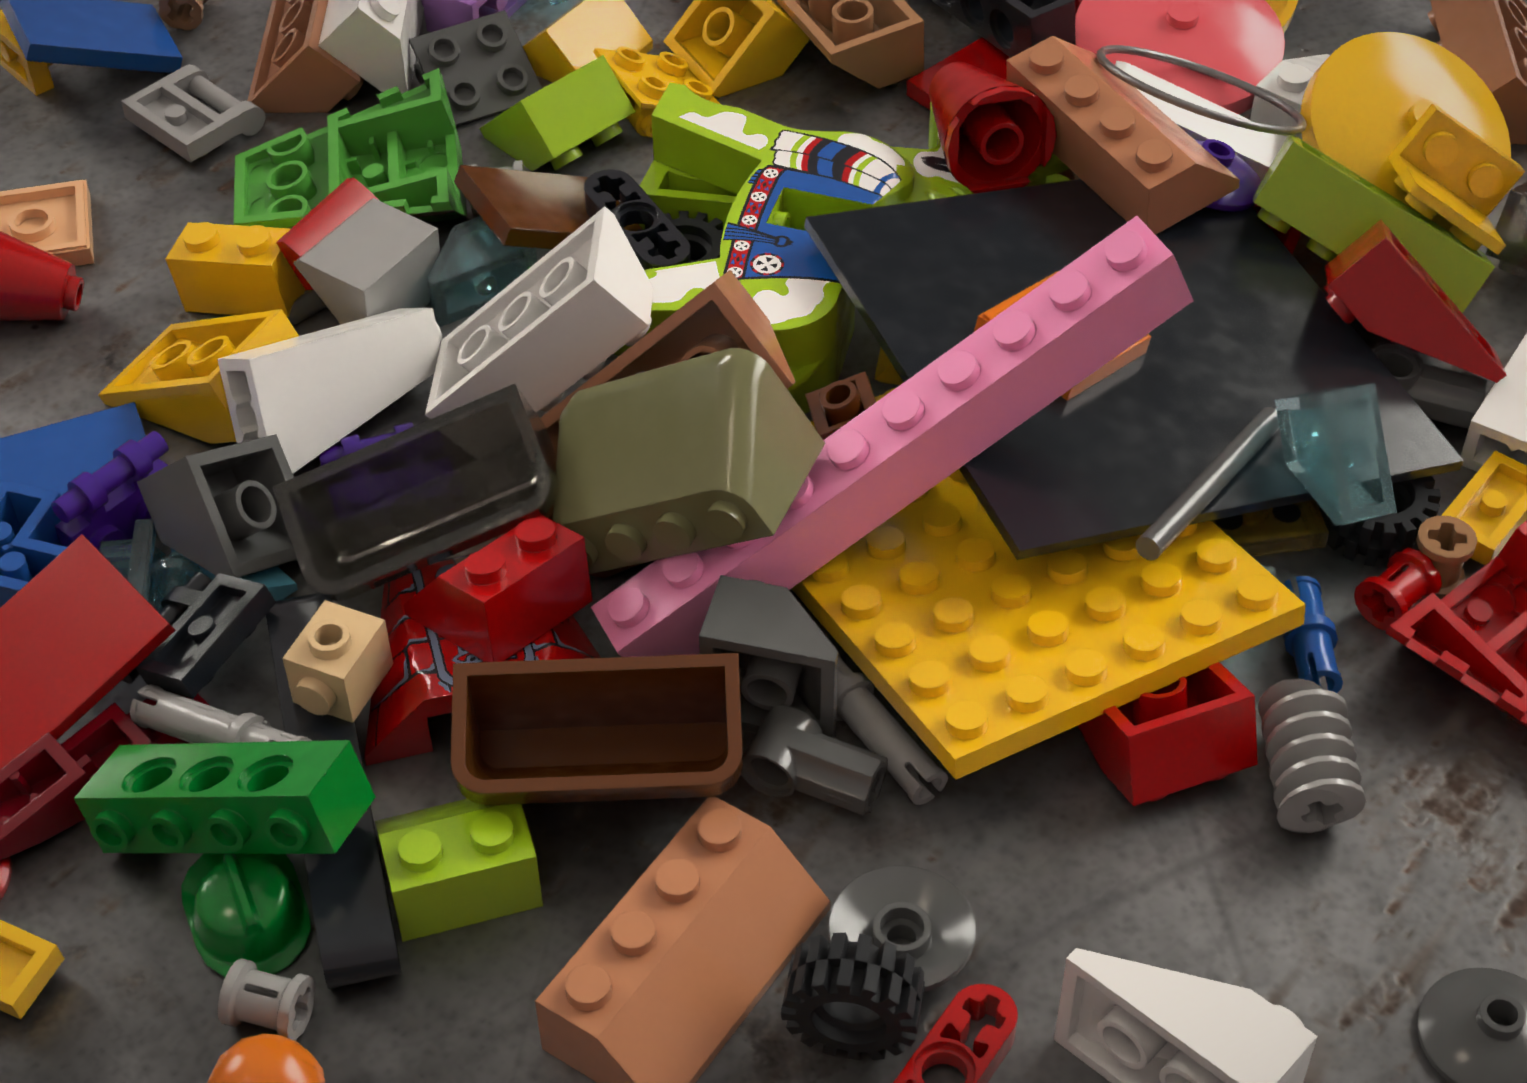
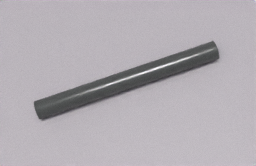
[1136,407,1283,560]

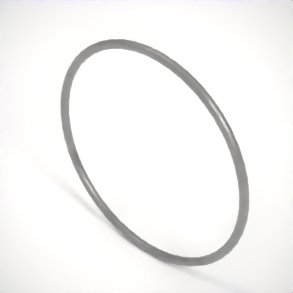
[1096,45,1307,135]

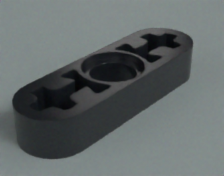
[584,169,691,270]

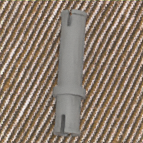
[836,655,948,805]
[130,684,312,743]

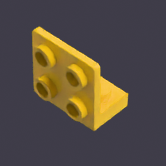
[1388,103,1525,255]

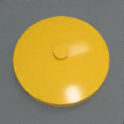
[1300,32,1511,232]

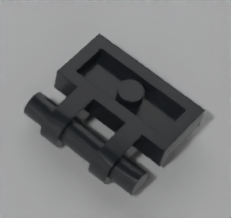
[122,572,276,699]

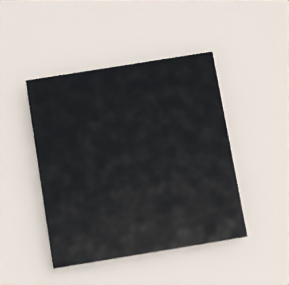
[804,179,1464,560]

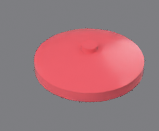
[1075,0,1285,115]

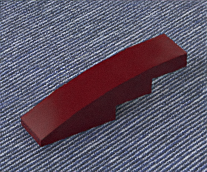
[0,692,210,861]

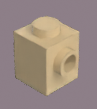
[282,600,393,723]

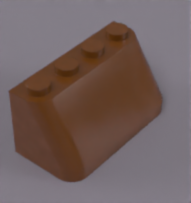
[451,653,743,805]

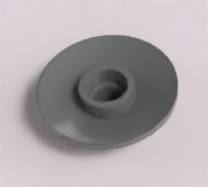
[829,865,976,992]
[1417,968,1527,1083]

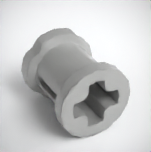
[218,958,316,1041]

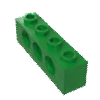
[74,740,376,854]

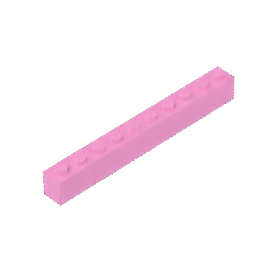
[591,216,1194,657]

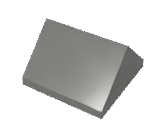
[293,198,443,324]

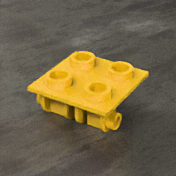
[593,46,720,138]

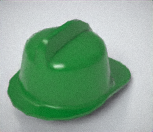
[181,853,311,978]

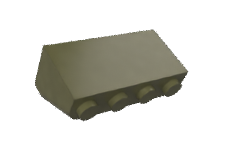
[552,348,825,574]

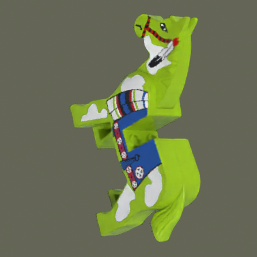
[614,83,1070,414]

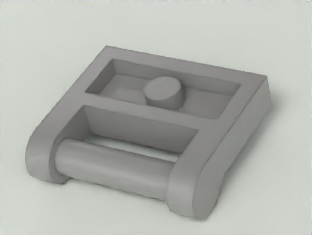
[121,64,265,163]

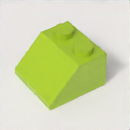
[479,55,636,171]
[375,799,543,942]

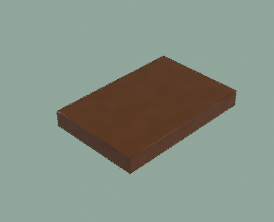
[454,165,643,249]

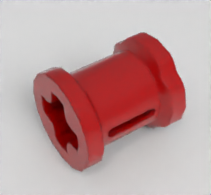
[1354,548,1442,631]

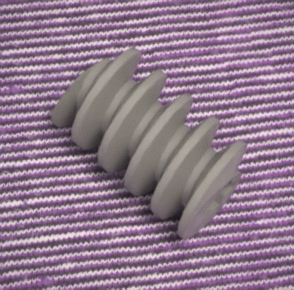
[1258,678,1367,833]

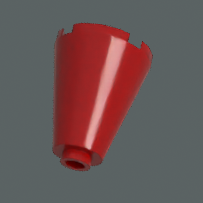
[929,62,1057,193]
[0,231,84,321]

